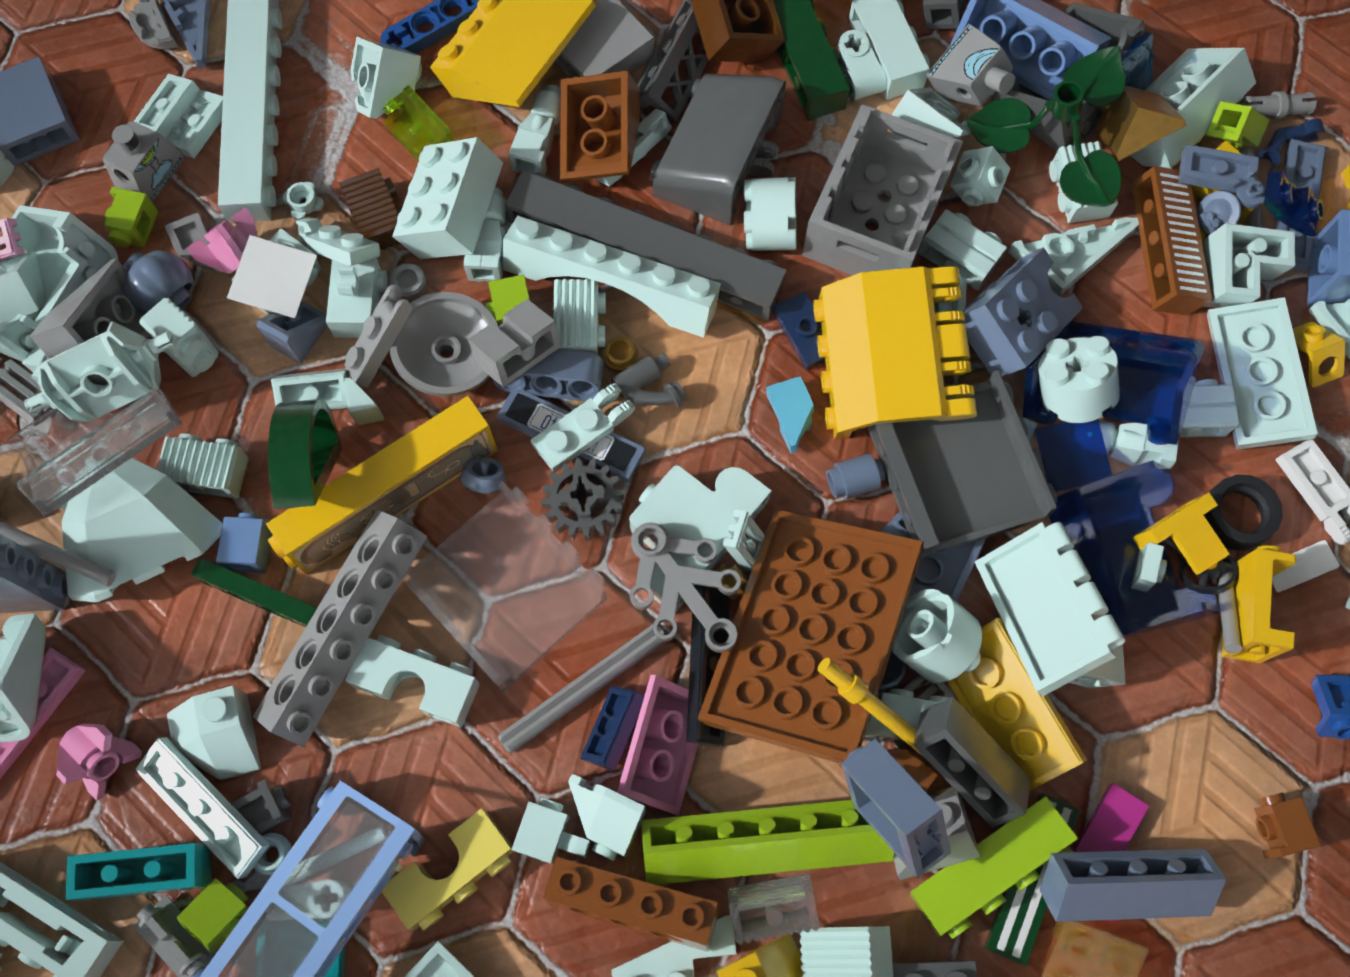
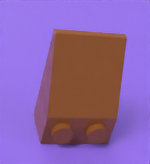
[560,70,640,182]

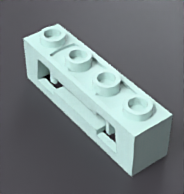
[0,861,124,977]

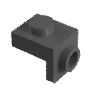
[231,779,292,836]

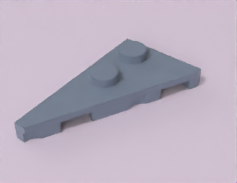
[162,0,211,68]

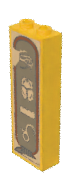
[266,396,498,575]

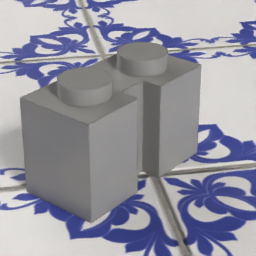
[468,299,561,388]

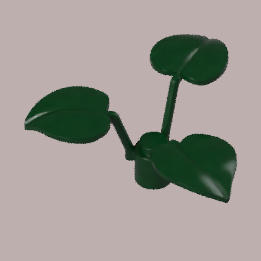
[967,46,1125,207]

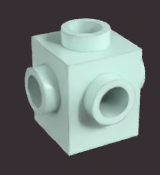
[950,146,1010,206]

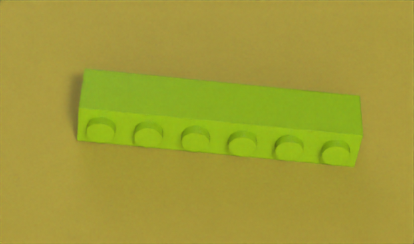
[641,800,894,885]

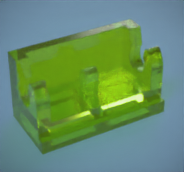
[383,85,454,162]

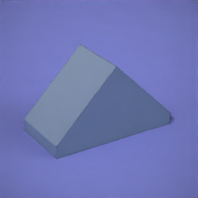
[256,301,328,363]

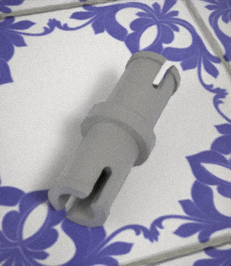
[1240,91,1317,120]

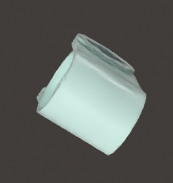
[837,30,887,101]

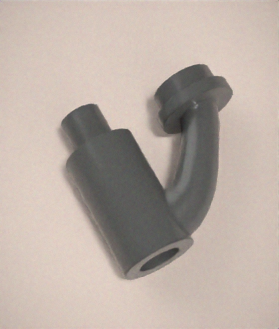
[611,353,687,409]

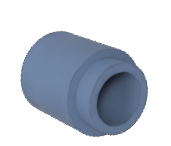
[826,453,885,499]

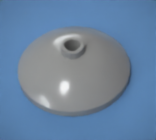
[389,292,498,397]

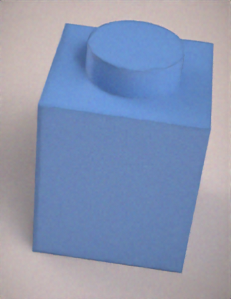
[216,513,273,573]

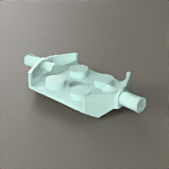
[24,322,177,422]

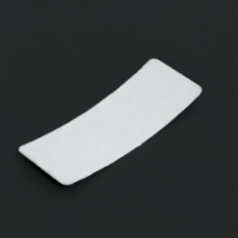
[1272,540,1340,592]

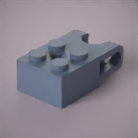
[961,247,1083,377]

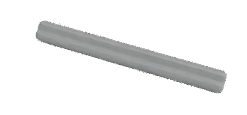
[498,624,666,753]

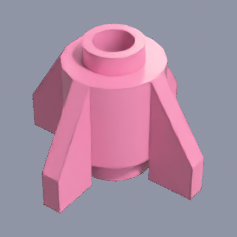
[185,207,257,274]
[56,723,142,801]

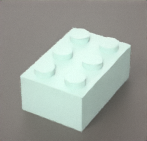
[392,137,503,259]

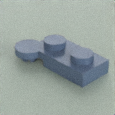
[1178,144,1268,208]

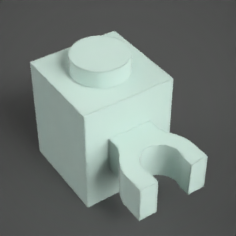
[511,798,591,865]

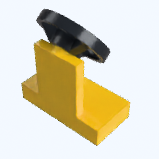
[1132,492,1238,595]

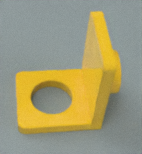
[1292,322,1345,387]

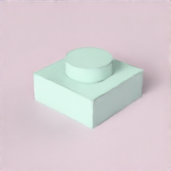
[1131,542,1167,592]

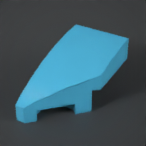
[766,376,814,453]

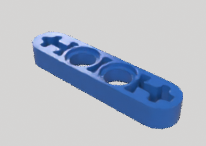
[381,0,479,54]

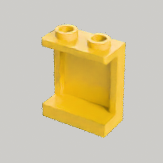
[1221,545,1296,664]

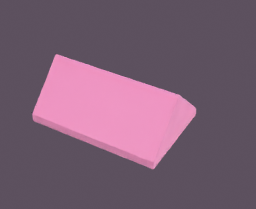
[617,675,698,816]

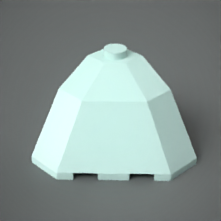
[62,455,223,602]

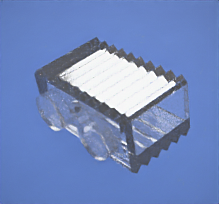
[728,874,820,945]

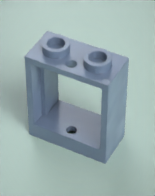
[841,739,951,878]

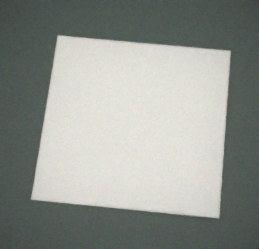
[227,235,317,318]

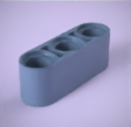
[493,348,605,401]

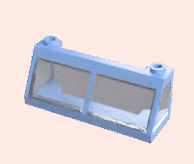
[192,781,426,977]

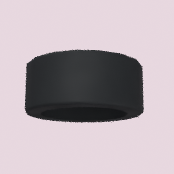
[1204,474,1283,551]

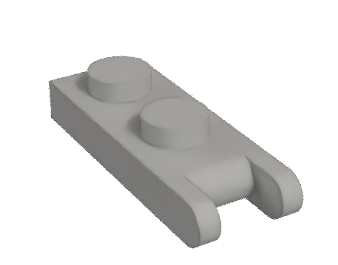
[344,285,412,388]

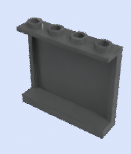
[867,370,1057,559]

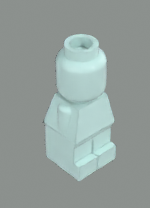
[509,85,561,175]
[464,187,506,282]
[1072,419,1180,476]

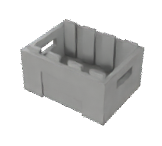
[802,104,963,275]

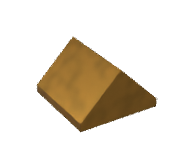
[1095,85,1187,161]

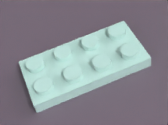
[1206,297,1318,450]

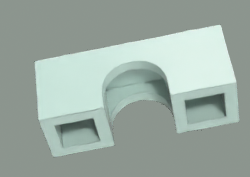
[345,635,480,728]

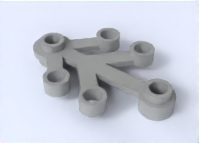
[630,523,741,653]

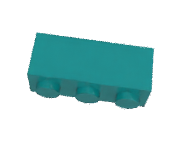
[66,843,211,901]

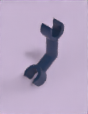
[1256,118,1325,174]

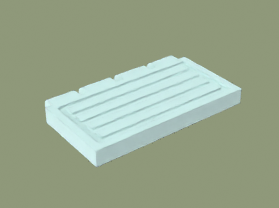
[975,522,1125,696]

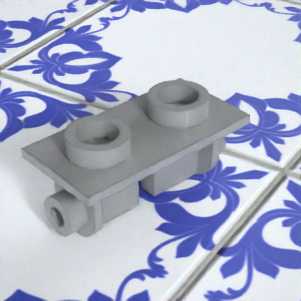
[134,895,218,977]

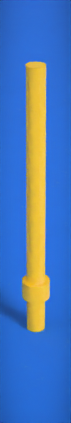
[818,658,925,758]

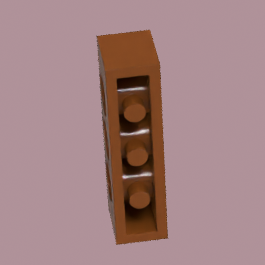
[543,857,719,952]

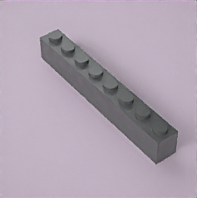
[505,170,786,322]

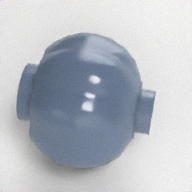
[123,250,193,314]

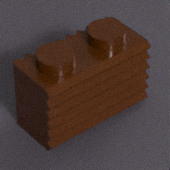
[339,168,402,250]

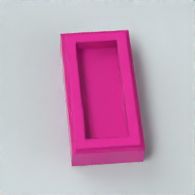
[1073,783,1149,852]

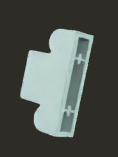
[629,465,771,612]

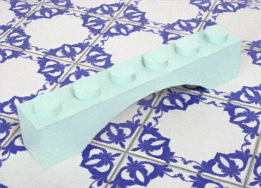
[503,216,721,338]

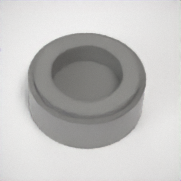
[389,263,427,301]

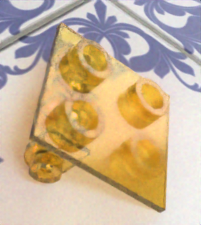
[1041,921,1149,977]

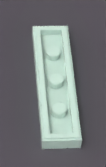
[135,737,270,879]

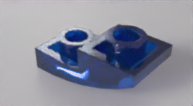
[1264,170,1324,237]

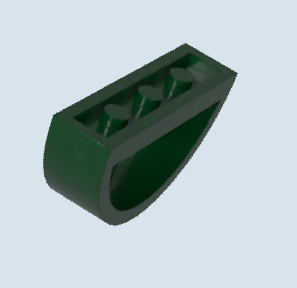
[268,399,342,509]

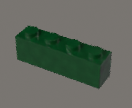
[773,0,852,121]

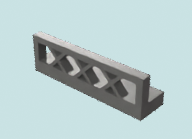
[637,0,708,123]

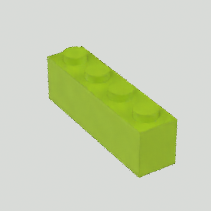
[910,796,1078,940]

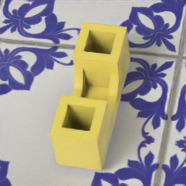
[382,808,514,931]

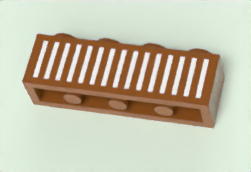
[1131,166,1212,315]

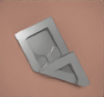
[164,212,220,272]

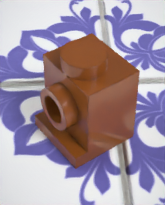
[1254,792,1321,859]

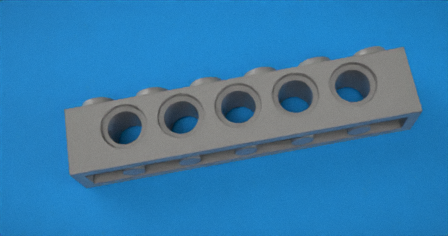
[253,509,427,747]

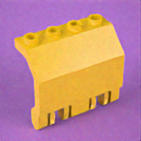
[813,266,977,439]

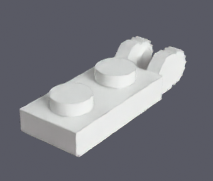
[1275,439,1350,545]

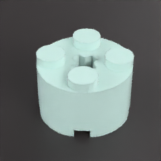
[744,177,797,251]
[1038,336,1120,423]
[892,589,982,684]

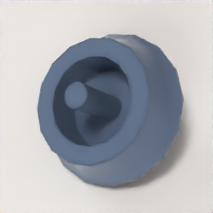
[1197,190,1241,234]
[460,457,508,493]

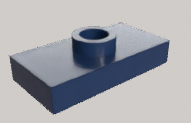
[772,292,825,371]
[580,686,644,771]

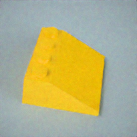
[430,0,596,107]

